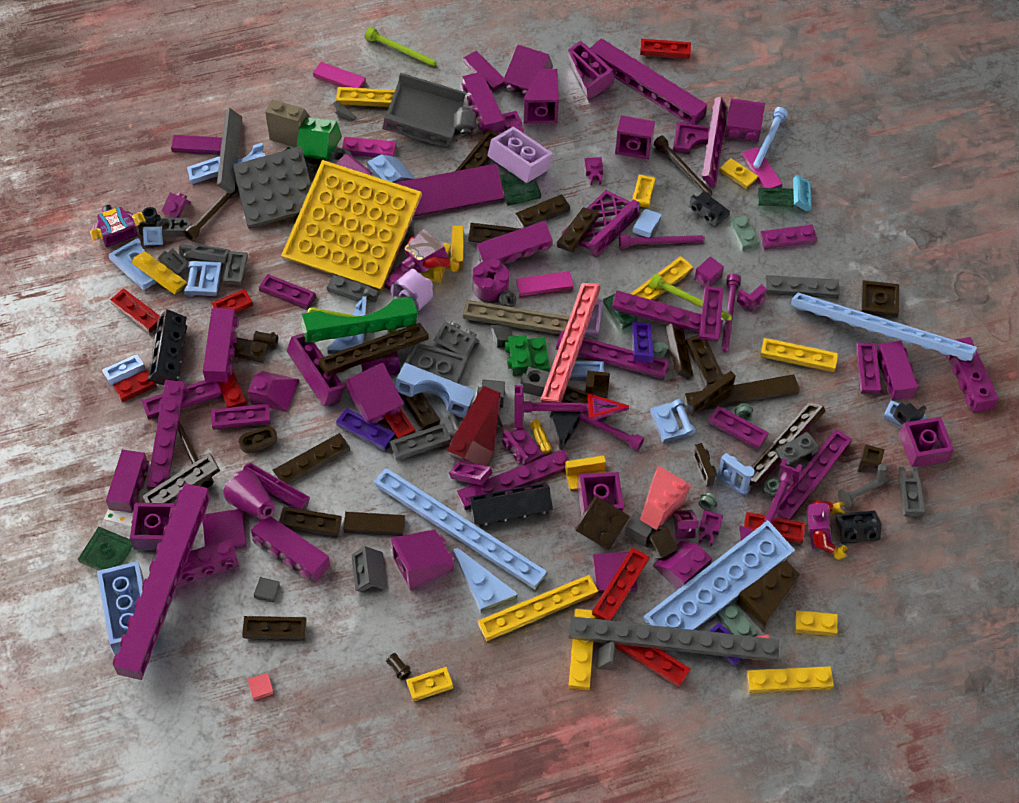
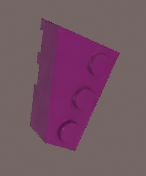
[568,40,614,101]

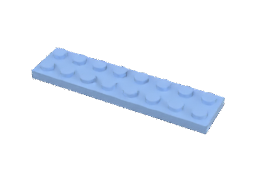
[643,520,795,630]

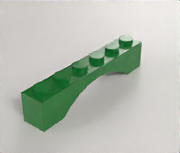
[301,296,417,343]

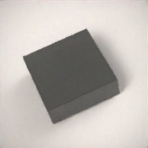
[253,577,280,602]

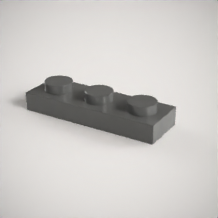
[390,424,451,461]

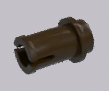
[253,331,279,347]
[386,653,411,680]

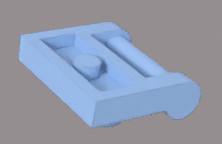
[184,261,222,297]
[650,399,696,443]
[717,453,755,496]

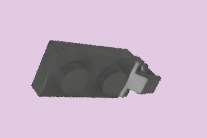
[179,243,231,264]
[327,274,379,303]

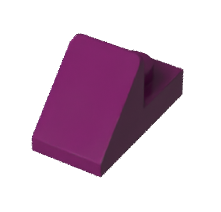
[673,510,699,539]

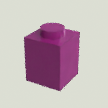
[694,256,724,287]

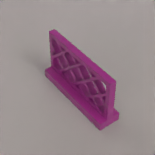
[562,190,640,257]

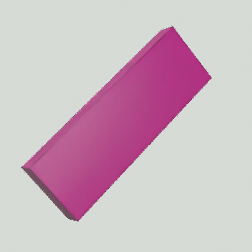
[313,62,366,88]
[742,147,783,193]
[516,271,574,297]

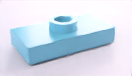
[793,175,812,212]

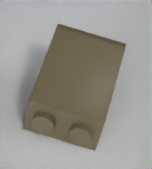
[265,99,311,147]

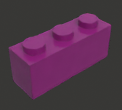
[877,341,919,401]
[106,449,150,513]

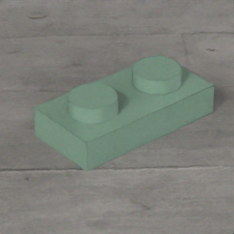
[728,215,760,250]
[716,601,757,637]

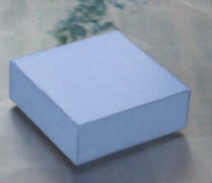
[143,226,163,245]

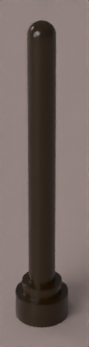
[653,135,712,196]
[183,181,238,241]
[177,421,214,488]

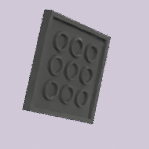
[233,146,311,229]

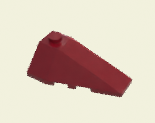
[447,386,501,467]

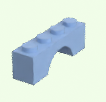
[395,363,476,418]

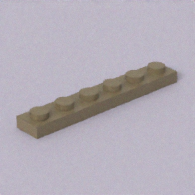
[463,300,570,335]

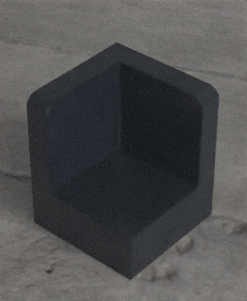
[893,402,927,426]

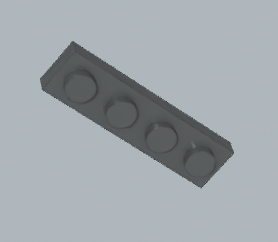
[765,275,840,299]

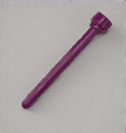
[619,234,705,249]
[721,274,741,352]
[580,412,644,451]

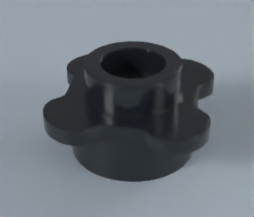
[142,207,161,226]

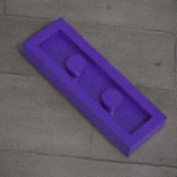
[631,322,654,362]
[336,408,395,451]

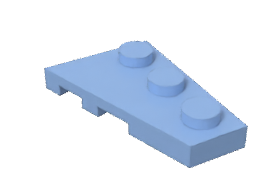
[109,238,157,290]

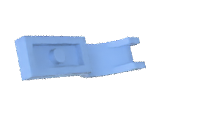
[187,143,266,184]

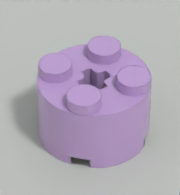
[391,269,433,312]

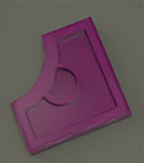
[673,122,710,154]

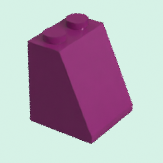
[503,44,553,95]
[523,69,559,124]
[344,363,404,424]
[391,529,455,590]

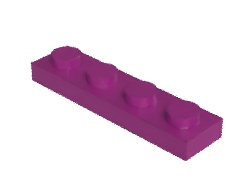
[142,380,222,420]

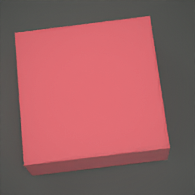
[247,673,274,701]

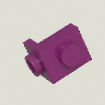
[161,192,191,218]
[737,284,767,312]

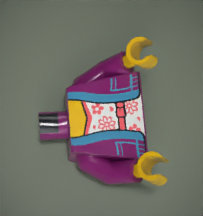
[90,205,146,248]

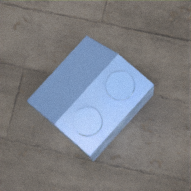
[367,154,416,183]

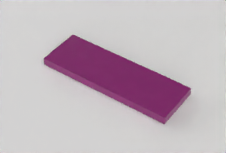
[396,164,504,216]

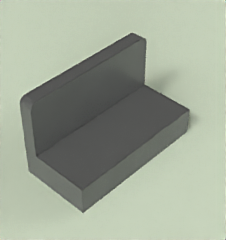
[351,546,387,593]

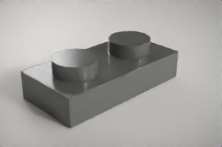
[223,251,248,286]

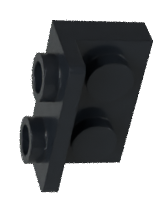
[689,191,730,227]
[836,510,882,544]

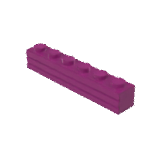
[243,462,310,510]

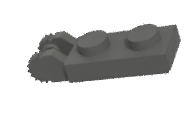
[898,467,925,517]

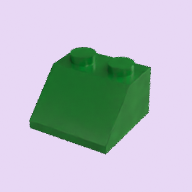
[297,117,342,160]

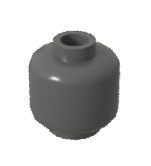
[454,107,477,134]

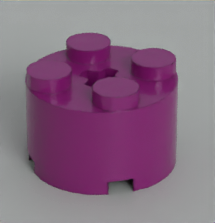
[472,259,509,303]

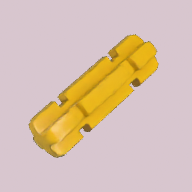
[530,419,552,455]

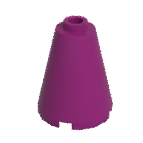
[223,470,275,519]

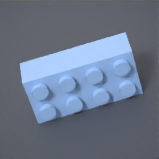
[97,561,156,655]

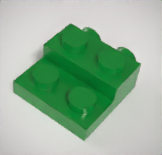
[505,335,550,376]

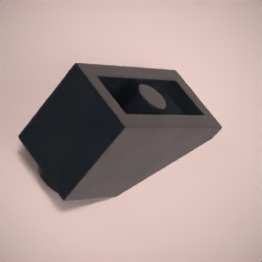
[550,402,581,450]

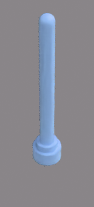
[753,107,788,168]

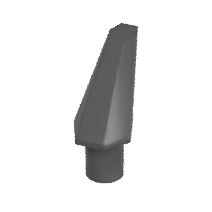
[332,101,357,120]

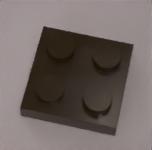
[861,280,899,318]
[574,495,630,550]

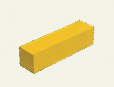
[452,225,464,268]

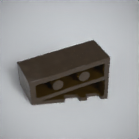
[737,560,800,633]

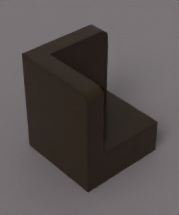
[585,370,610,399]
[857,444,885,472]
[650,527,678,558]

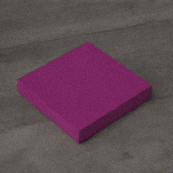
[202,509,246,548]
[592,552,638,594]

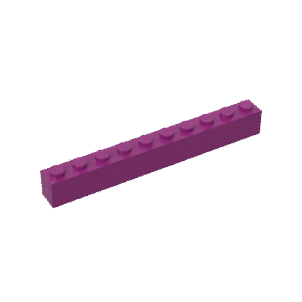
[113,483,210,680]

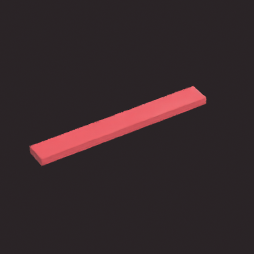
[541,283,601,403]

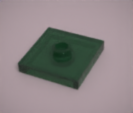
[78,526,133,571]

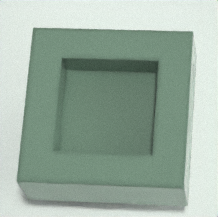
[652,340,669,359]

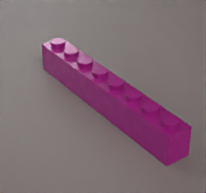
[590,38,708,125]

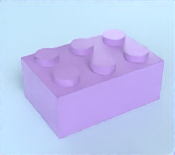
[487,126,553,183]

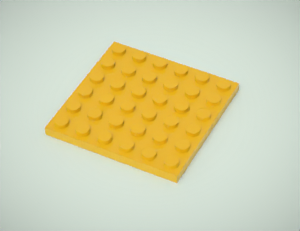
[281,160,422,291]

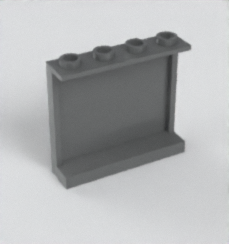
[382,73,466,149]

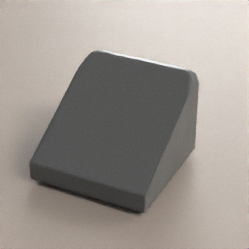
[491,325,513,347]
[597,642,615,670]

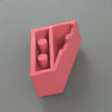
[640,465,691,530]

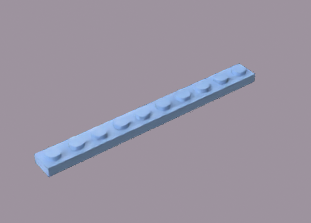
[791,293,977,361]
[374,468,547,590]

